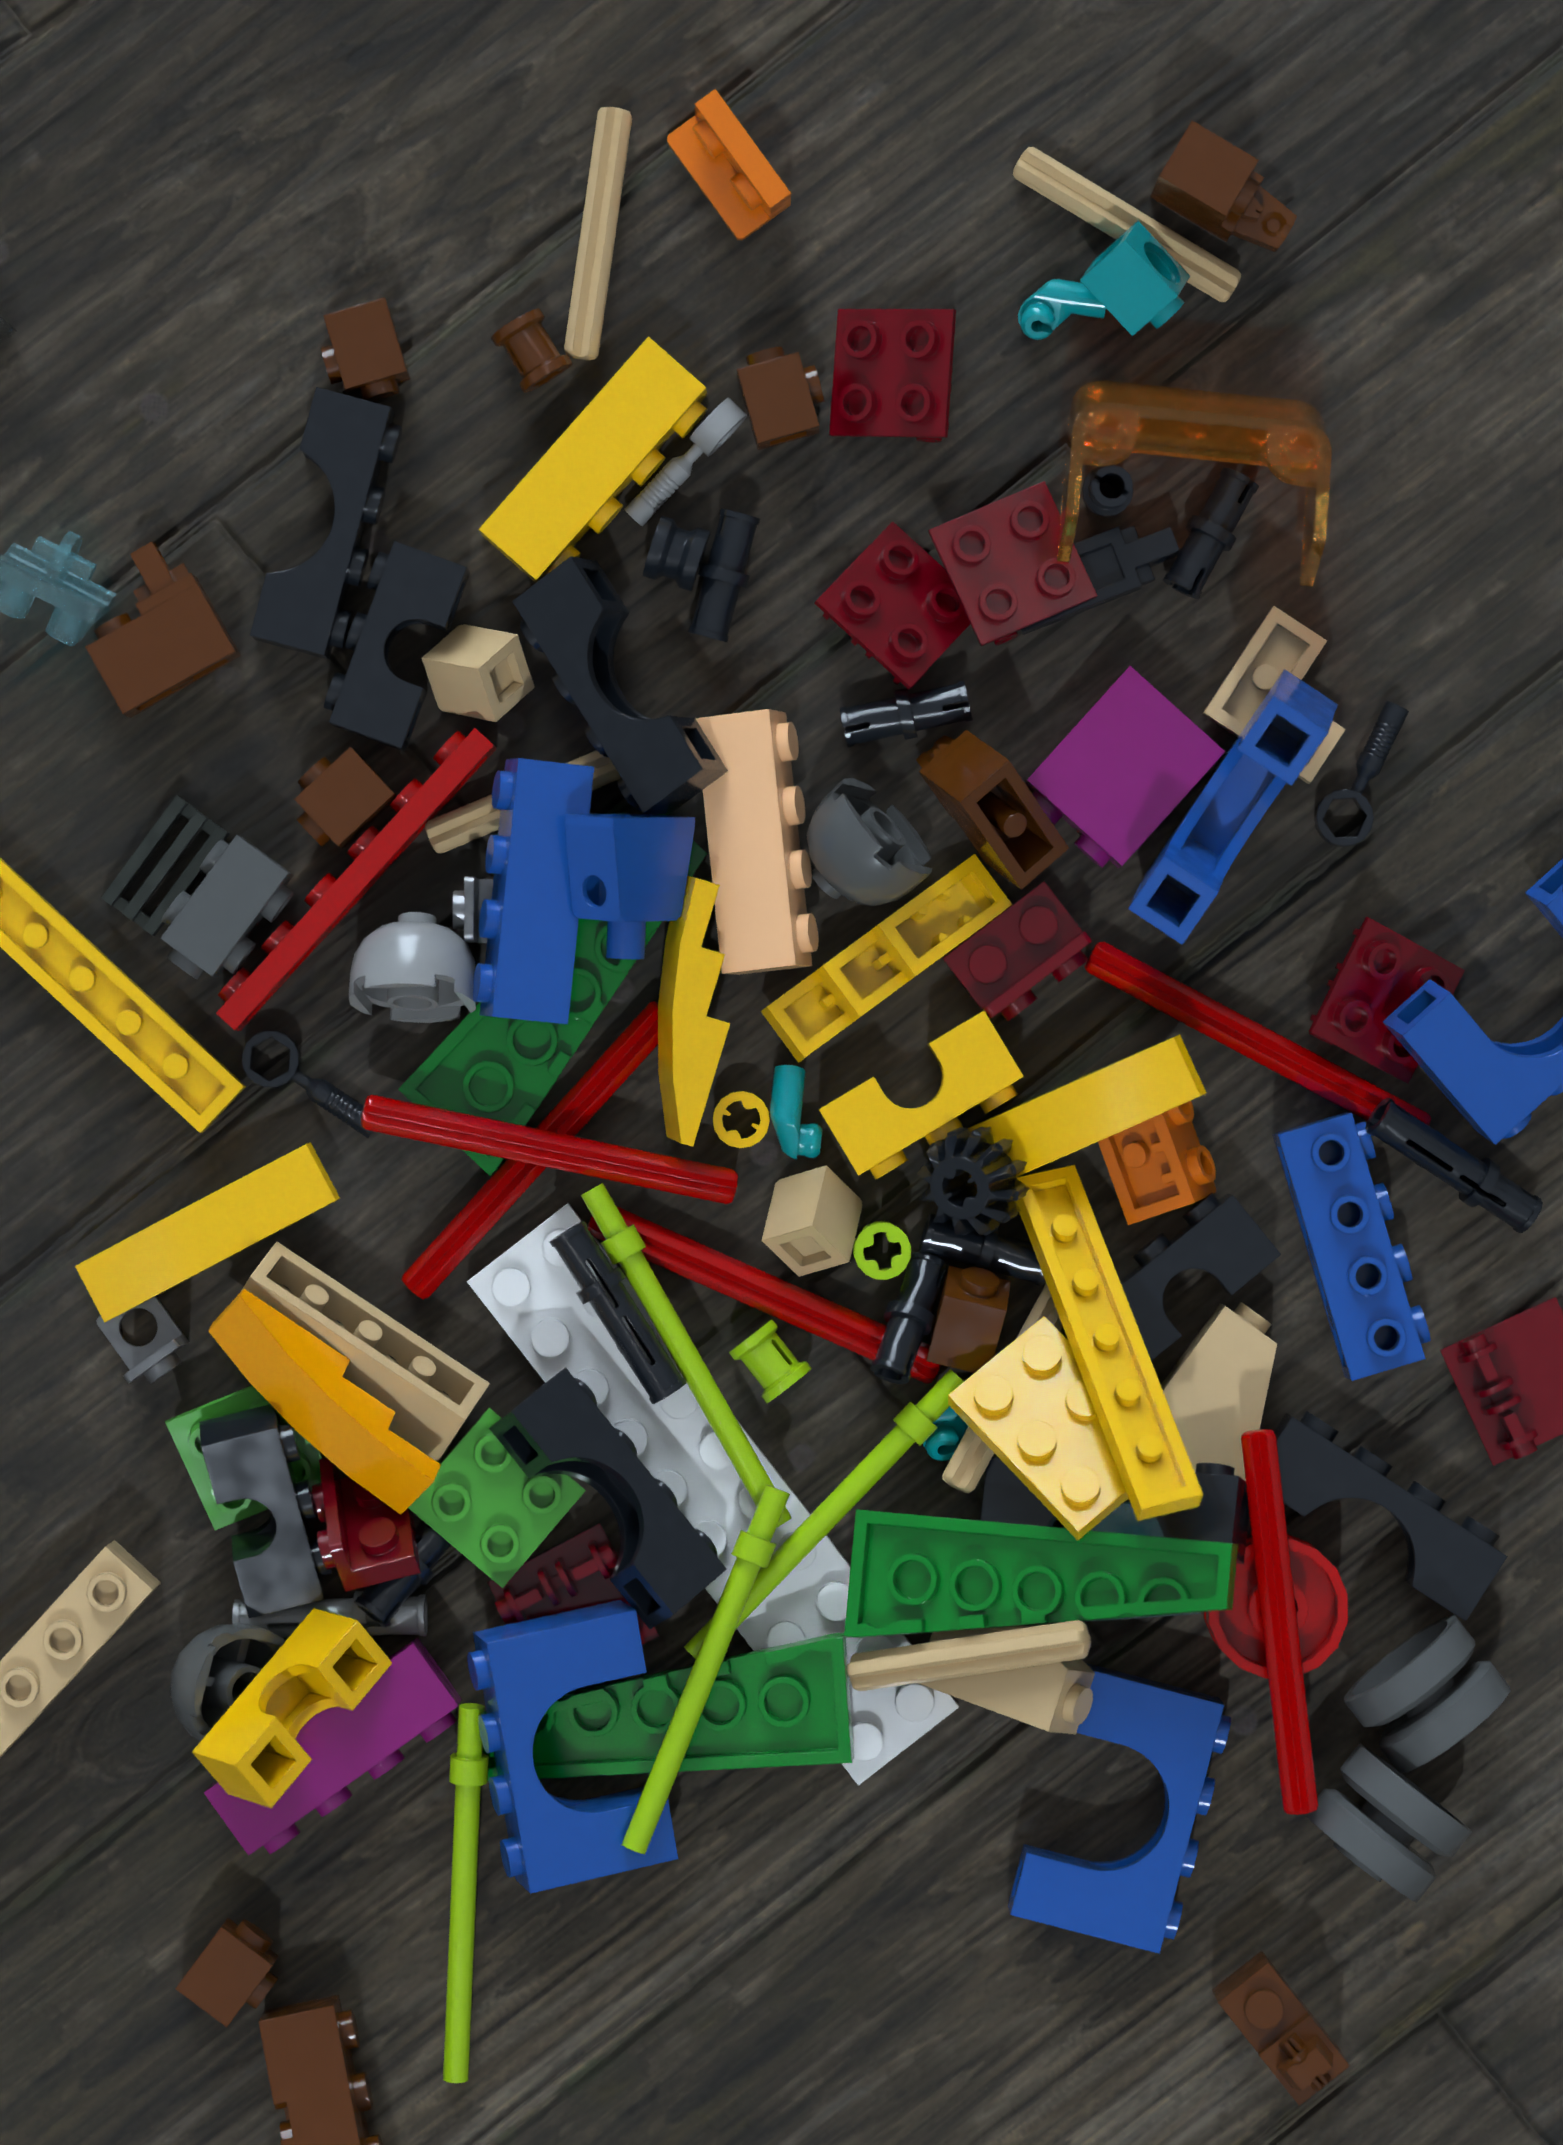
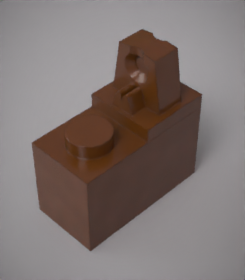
[1150,121,1297,253]
[86,541,241,718]
[916,730,1069,890]
[1212,1950,1350,2106]

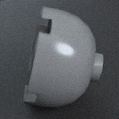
[349,912,476,1023]

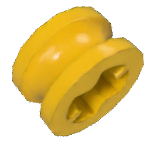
[712,1091,770,1148]

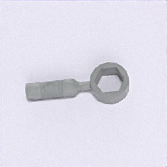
[624,397,747,527]

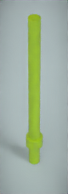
[581,1183,792,1528]
[684,1369,964,1659]
[621,1484,790,1854]
[443,1703,489,2083]

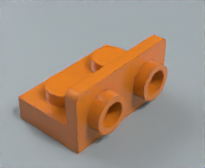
[667,89,791,240]
[1098,1100,1216,1225]

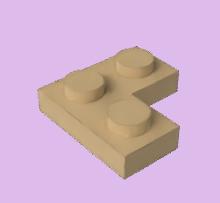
[1202,606,1346,784]

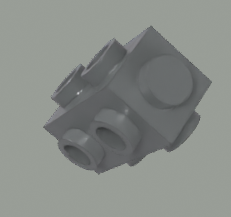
[160,835,294,980]

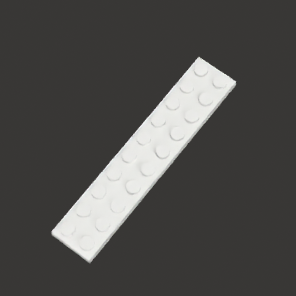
[467,1203,959,1786]

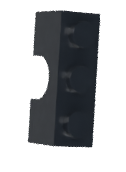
[324,541,470,752]
[1120,1193,1281,1361]
[200,1404,332,1618]

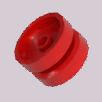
[1202,1533,1348,1679]

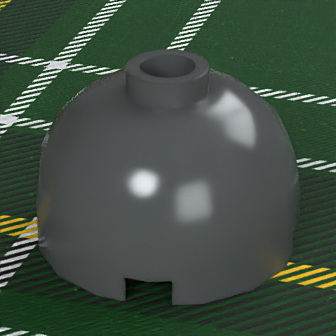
[806,778,932,906]
[170,1624,285,1742]

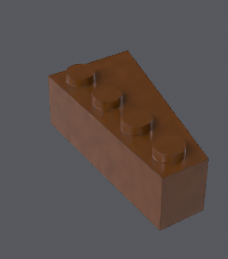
[258,1994,383,2145]

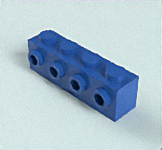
[473,758,594,1024]
[1272,1112,1431,1381]

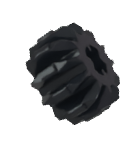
[917,1127,1030,1235]

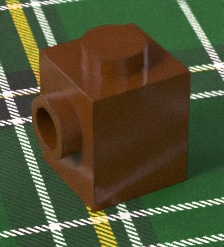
[321,297,411,402]
[737,346,825,450]
[294,747,397,849]
[926,1266,1011,1373]
[175,1918,279,2027]

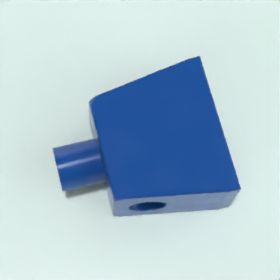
[565,814,695,959]

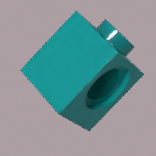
[1080,221,1190,336]

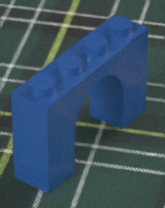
[1128,669,1338,945]
[1383,859,1563,1145]
[467,1600,678,1894]
[1008,1663,1231,1954]

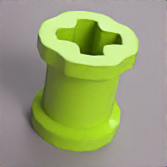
[853,1221,911,1280]
[729,1319,812,1403]

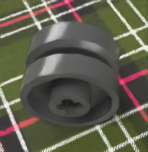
[1344,1615,1511,1773]
[1305,1743,1472,1903]

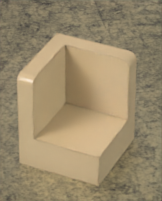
[421,624,535,722]
[762,1165,862,1277]

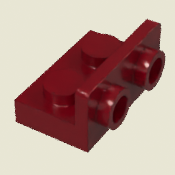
[942,881,1092,1022]
[312,1458,421,1592]

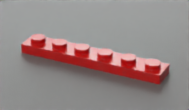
[216,728,497,1031]

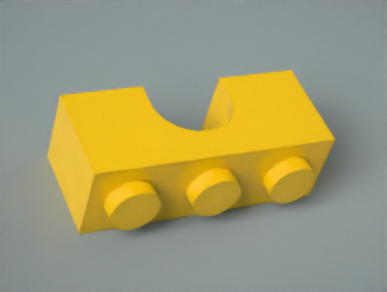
[818,1011,1024,1180]
[192,1608,392,1808]

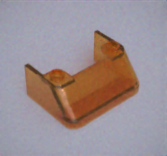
[1057,381,1332,587]

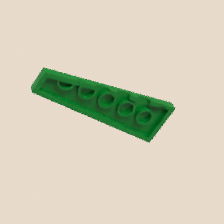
[398,814,708,1176]
[844,1509,1238,1638]
[482,1633,854,1781]

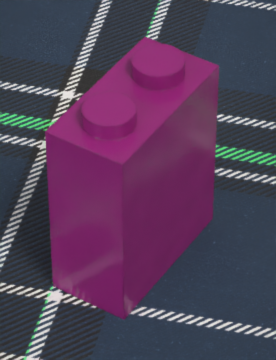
[1025,666,1225,868]

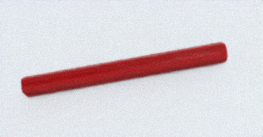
[1085,942,1432,1126]
[401,1001,658,1300]
[361,1095,738,1204]
[587,1206,941,1384]
[1241,1429,1318,1815]

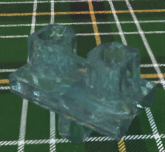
[0,531,116,646]

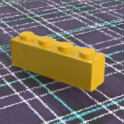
[479,336,708,583]

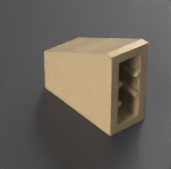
[1161,1302,1277,1482]
[918,1624,1095,1735]

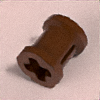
[491,308,573,393]

